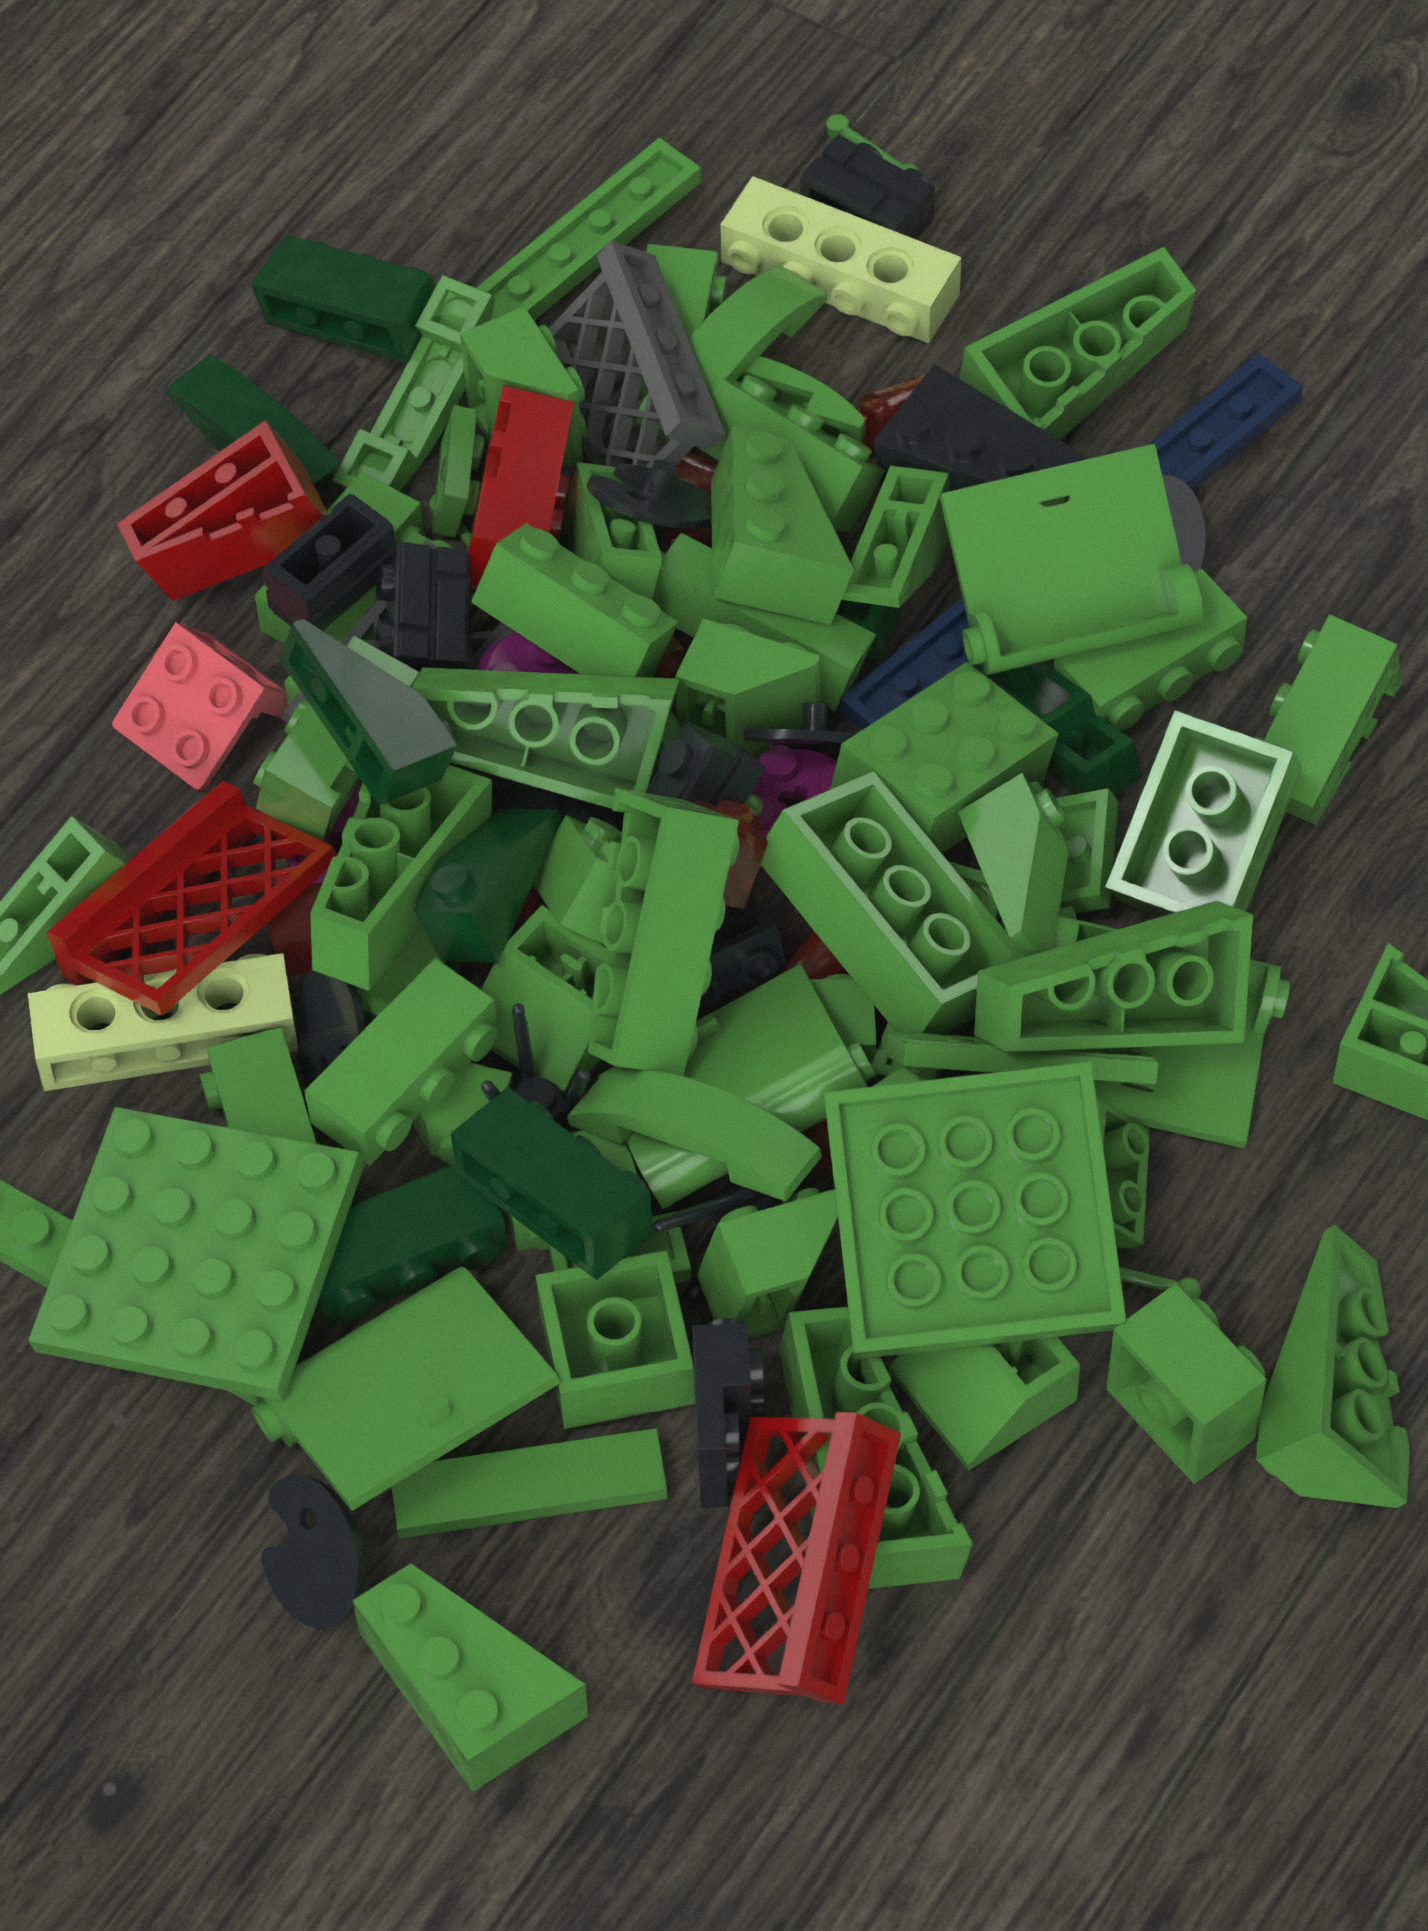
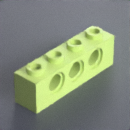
[720,176,961,344]
[28,953,298,1091]

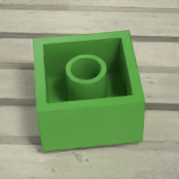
[536,1250,696,1429]
[1106,1283,1267,1485]

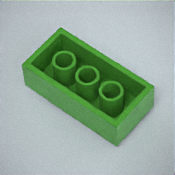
[754,771,1025,1034]

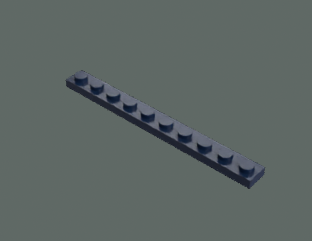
[840,353,1303,730]

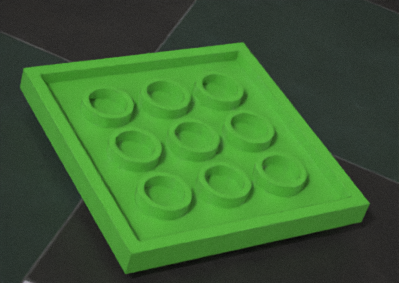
[824,1062,1126,1359]
[28,1107,365,1401]

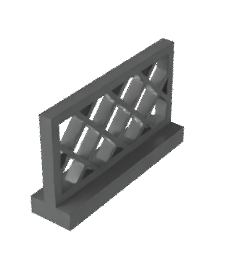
[549,241,726,468]

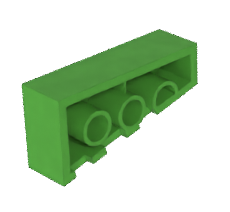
[959,247,1196,440]
[412,668,680,809]
[311,765,492,991]
[587,788,739,1076]
[974,900,1253,1052]
[779,1307,973,1589]

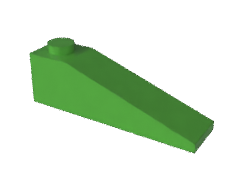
[1256,1225,1410,1508]

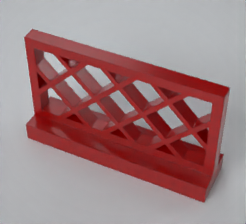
[46,781,337,1015]
[692,1412,901,1704]

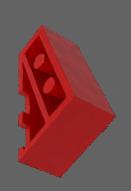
[468,386,574,589]
[117,420,329,601]

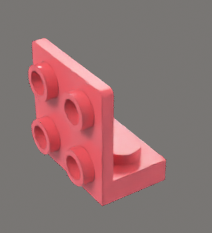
[112,622,288,791]

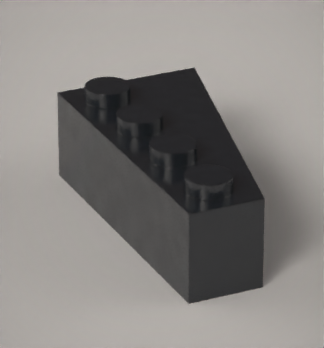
[873,364,1090,506]

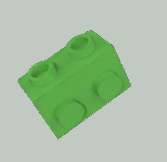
[1031,781,1118,914]

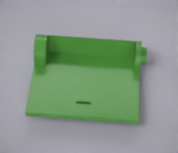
[939,444,1203,675]
[1053,915,1290,1149]
[598,964,877,1209]
[251,1266,560,1511]

